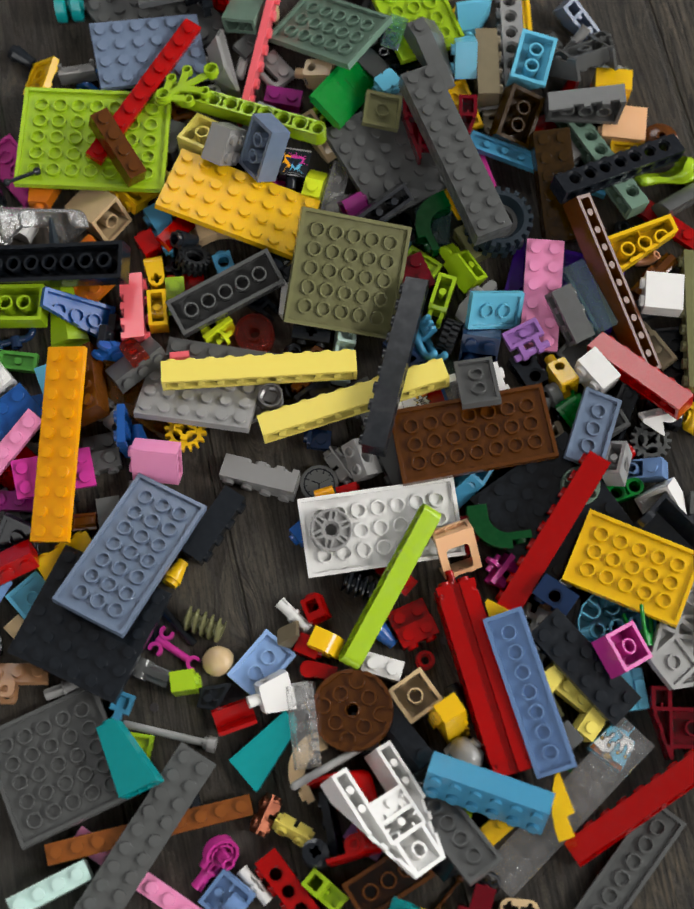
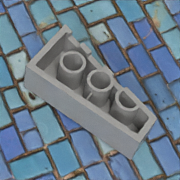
[219,453,301,503]

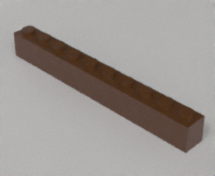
[563,193,662,369]

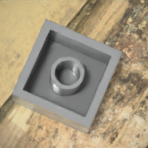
[201,122,247,166]

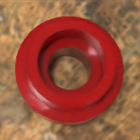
[415,650,435,671]

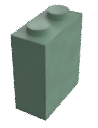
[221,0,266,35]

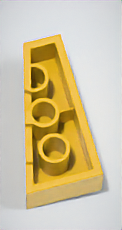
[427,692,470,744]

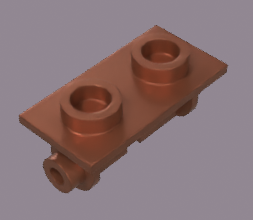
[249,792,282,838]

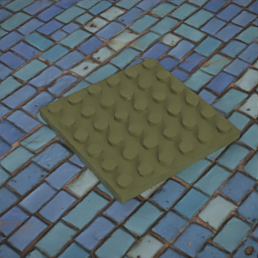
[282,206,412,339]

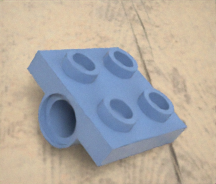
[198,869,257,909]

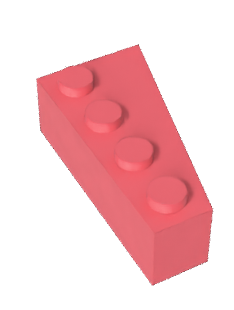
[119,272,151,345]

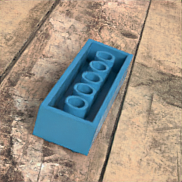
[422,751,555,835]

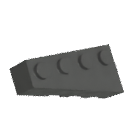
[544,83,627,124]

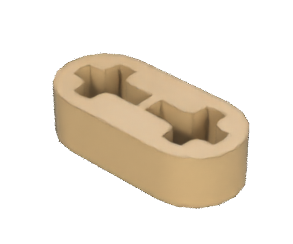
[499,897,539,909]

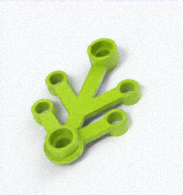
[155,62,219,107]

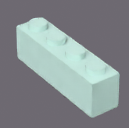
[6,859,94,909]

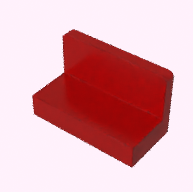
[211,698,258,737]

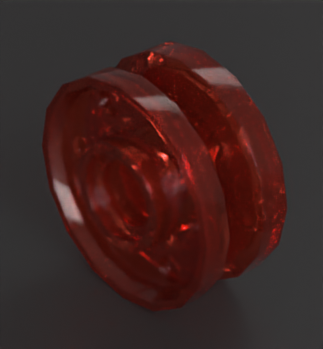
[234,313,275,352]

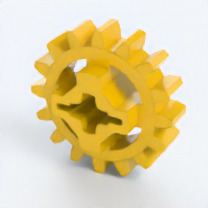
[164,422,207,453]

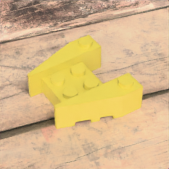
[544,662,606,742]

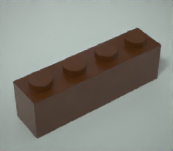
[89,108,147,188]

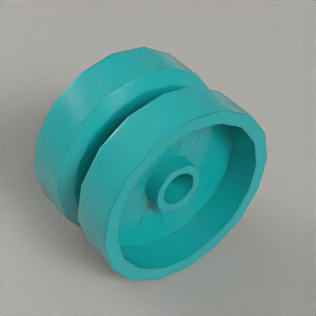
[53,0,85,24]

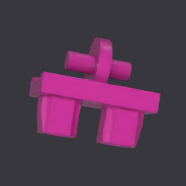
[483,553,518,589]

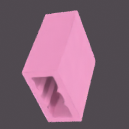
[128,438,183,485]

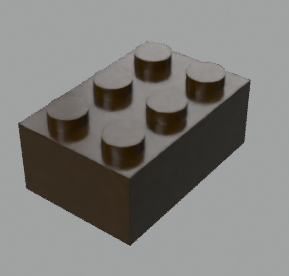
[488,83,545,149]

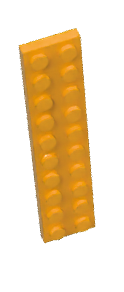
[30,346,87,543]

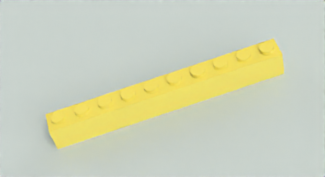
[161,349,357,391]
[256,358,450,444]

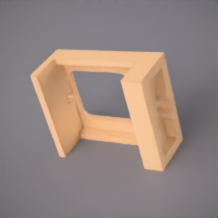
[431,518,482,580]

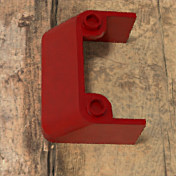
[307,770,384,867]

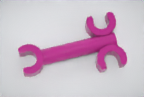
[147,626,201,670]

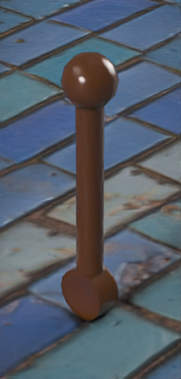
[435,874,464,909]

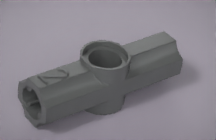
[131,657,172,688]

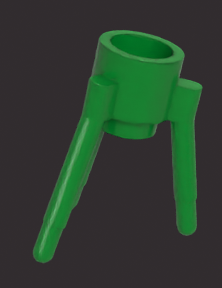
[622,604,654,646]

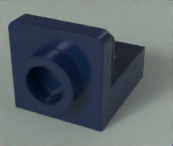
[303,429,332,451]

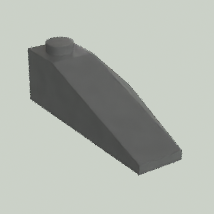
[403,17,455,90]

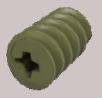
[183,606,227,643]

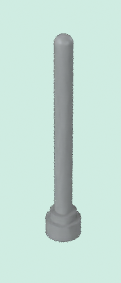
[123,720,218,753]
[290,743,379,790]

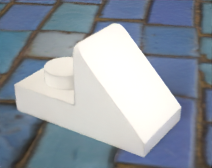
[638,408,682,436]

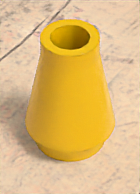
[162,558,188,589]

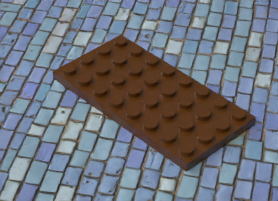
[392,383,559,486]

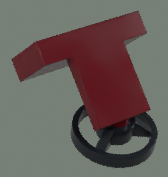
[456,871,501,909]

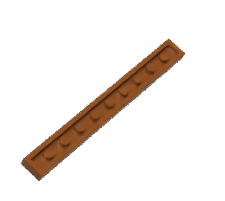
[44,794,254,866]

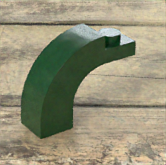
[414,190,451,258]
[465,504,532,550]

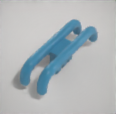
[415,314,449,361]

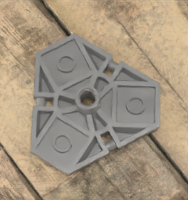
[647,582,694,690]

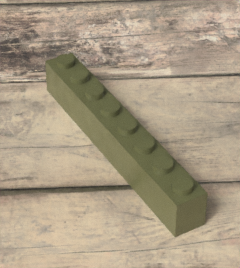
[677,249,694,394]

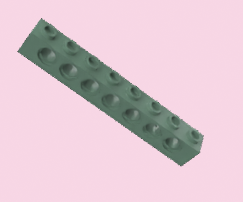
[554,122,650,220]

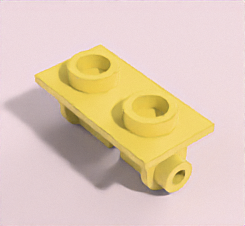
[272,812,316,847]

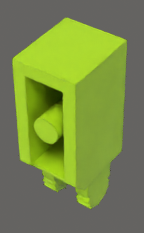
[440,243,488,294]
[427,272,457,329]

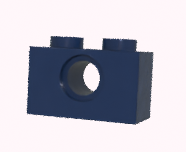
[532,573,580,616]

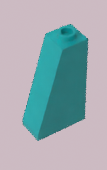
[229,711,299,793]
[96,718,164,799]

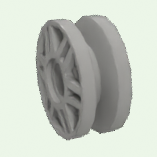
[309,508,352,552]

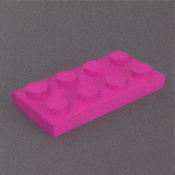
[10,447,97,500]

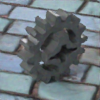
[628,422,672,459]

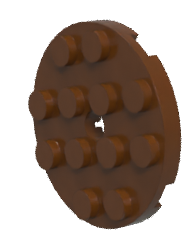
[311,669,394,752]

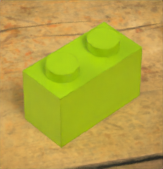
[169,668,202,697]

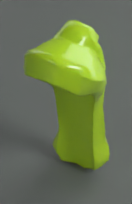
[632,156,694,187]

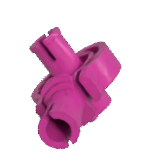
[191,834,239,892]

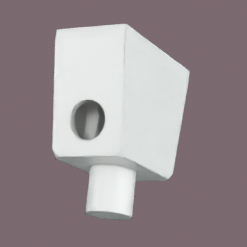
[246,669,297,714]

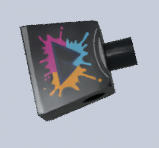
[276,147,312,191]

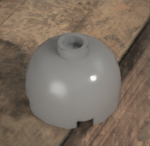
[443,736,485,767]

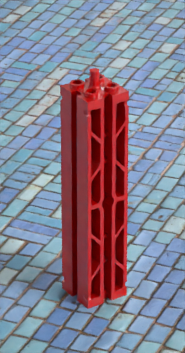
[433,570,533,776]

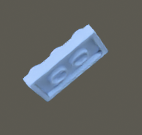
[227,629,297,695]

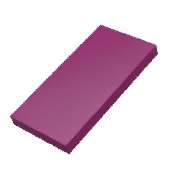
[0,133,29,209]

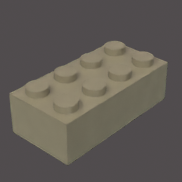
[473,28,503,111]

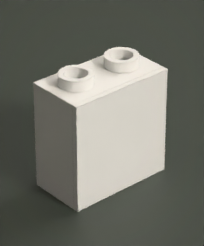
[638,271,685,317]

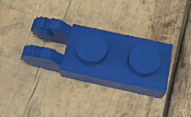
[91,340,138,362]

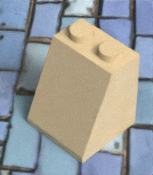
[64,190,132,241]

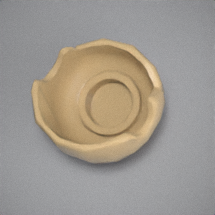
[202,646,235,677]

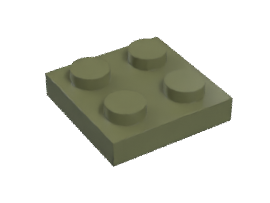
[361,89,403,133]

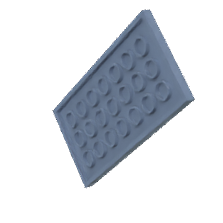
[52,473,207,638]

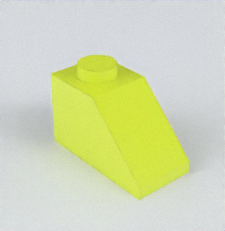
[301,169,328,201]

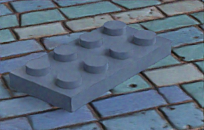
[563,386,622,465]

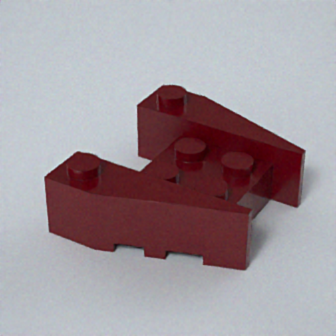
[402,94,477,165]
[646,686,694,760]

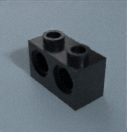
[507,348,549,387]

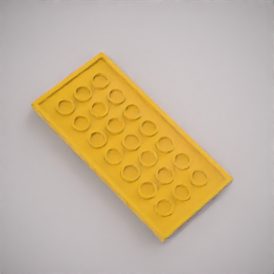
[154,148,321,260]

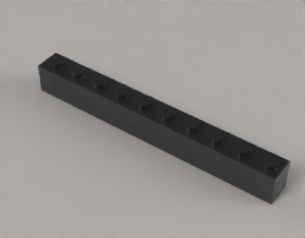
[359,276,429,457]

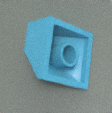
[454,0,492,36]

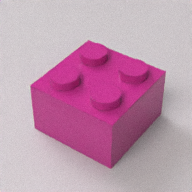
[591,620,653,679]

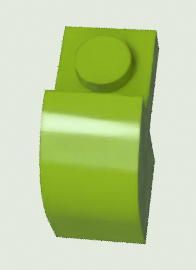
[301,867,349,909]

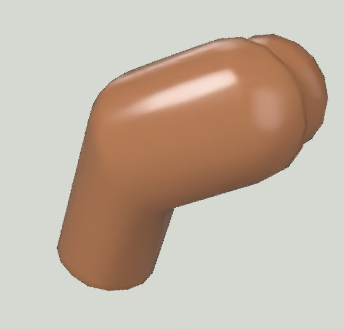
[634,250,661,267]

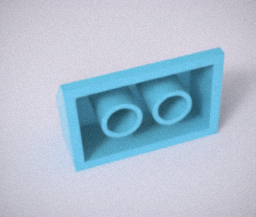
[506,28,558,90]

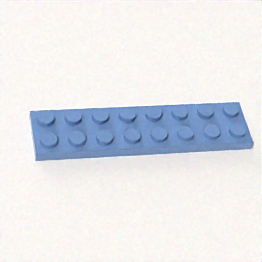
[482,606,578,779]

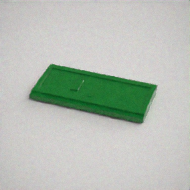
[308,62,374,130]

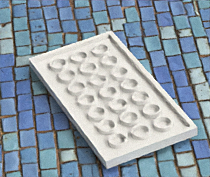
[297,477,466,578]

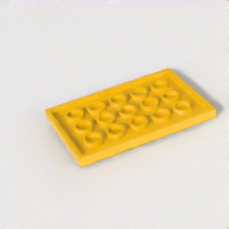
[561,509,694,628]

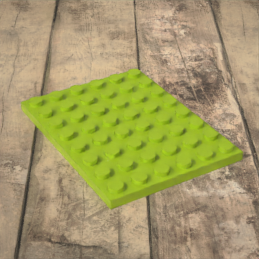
[13,87,172,193]

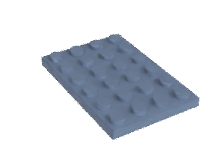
[89,14,209,91]

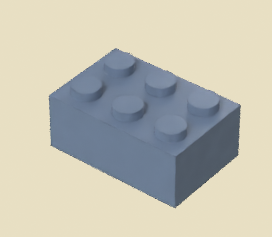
[238,113,291,182]

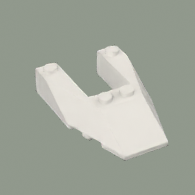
[320,740,446,879]

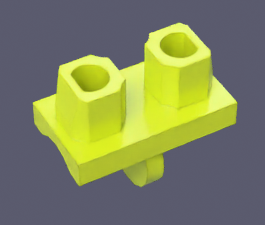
[200,316,237,346]

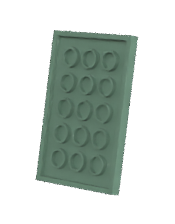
[268,0,393,70]

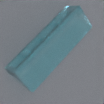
[563,259,618,337]

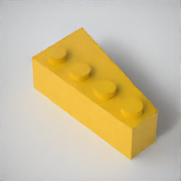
[608,214,678,272]

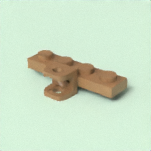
[0,663,50,705]

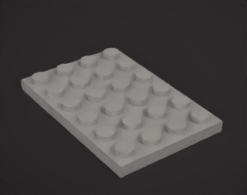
[133,366,262,433]

